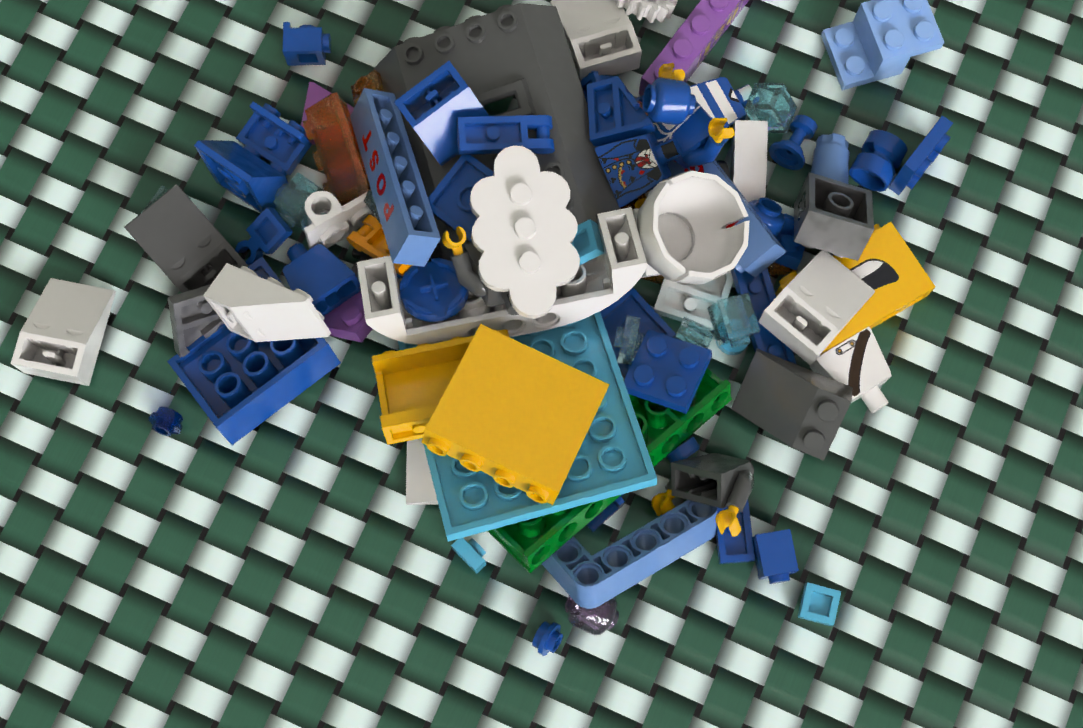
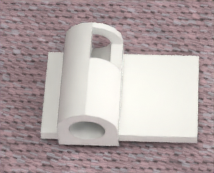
[304,190,379,249]

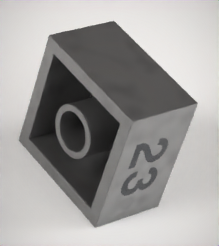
[794,172,874,261]

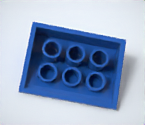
[167,323,341,445]

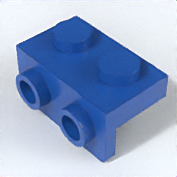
[236,101,312,175]

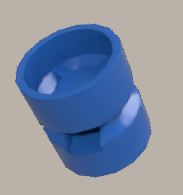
[849,130,908,192]

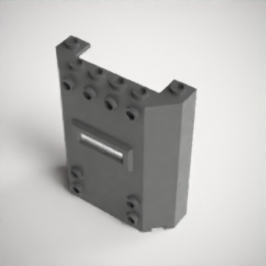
[373,3,621,261]

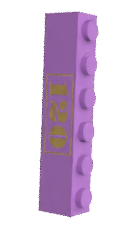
[639,0,749,96]

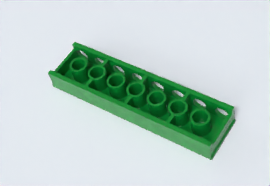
[488,368,732,574]

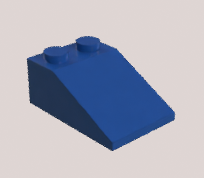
[194,140,291,213]

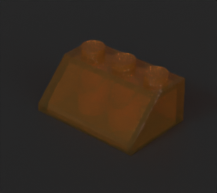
[303,92,371,206]

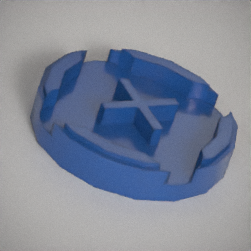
[400,258,469,322]

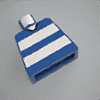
[689,77,756,128]

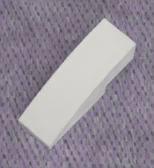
[730,120,768,202]

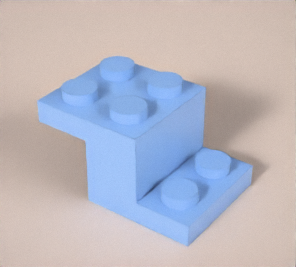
[821,0,944,91]

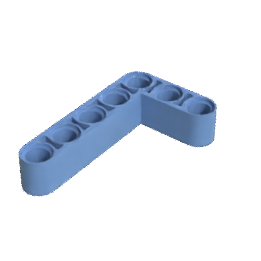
[542,500,718,609]

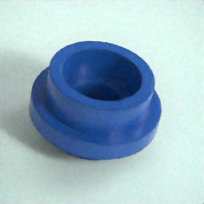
[532,621,563,656]

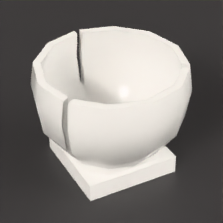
[632,171,750,284]

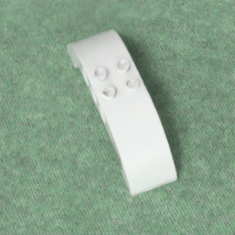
[357,207,647,345]

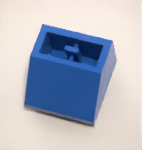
[394,61,489,166]

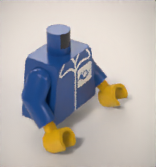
[651,63,735,169]

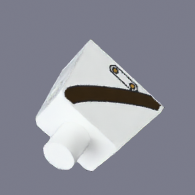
[810,327,892,413]

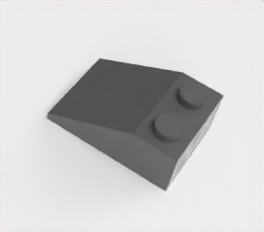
[731,349,853,461]

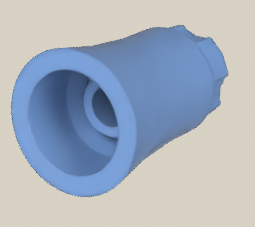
[811,133,850,184]

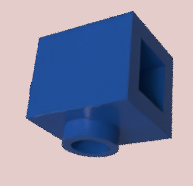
[753,529,799,584]

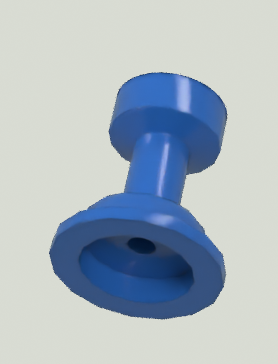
[769,115,818,170]

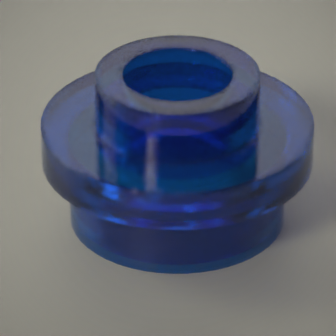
[149,406,183,436]

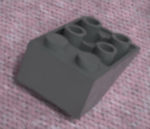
[124,184,248,293]

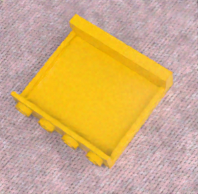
[422,324,610,505]

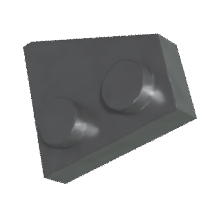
[168,284,224,358]

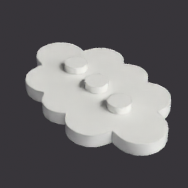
[470,146,580,318]

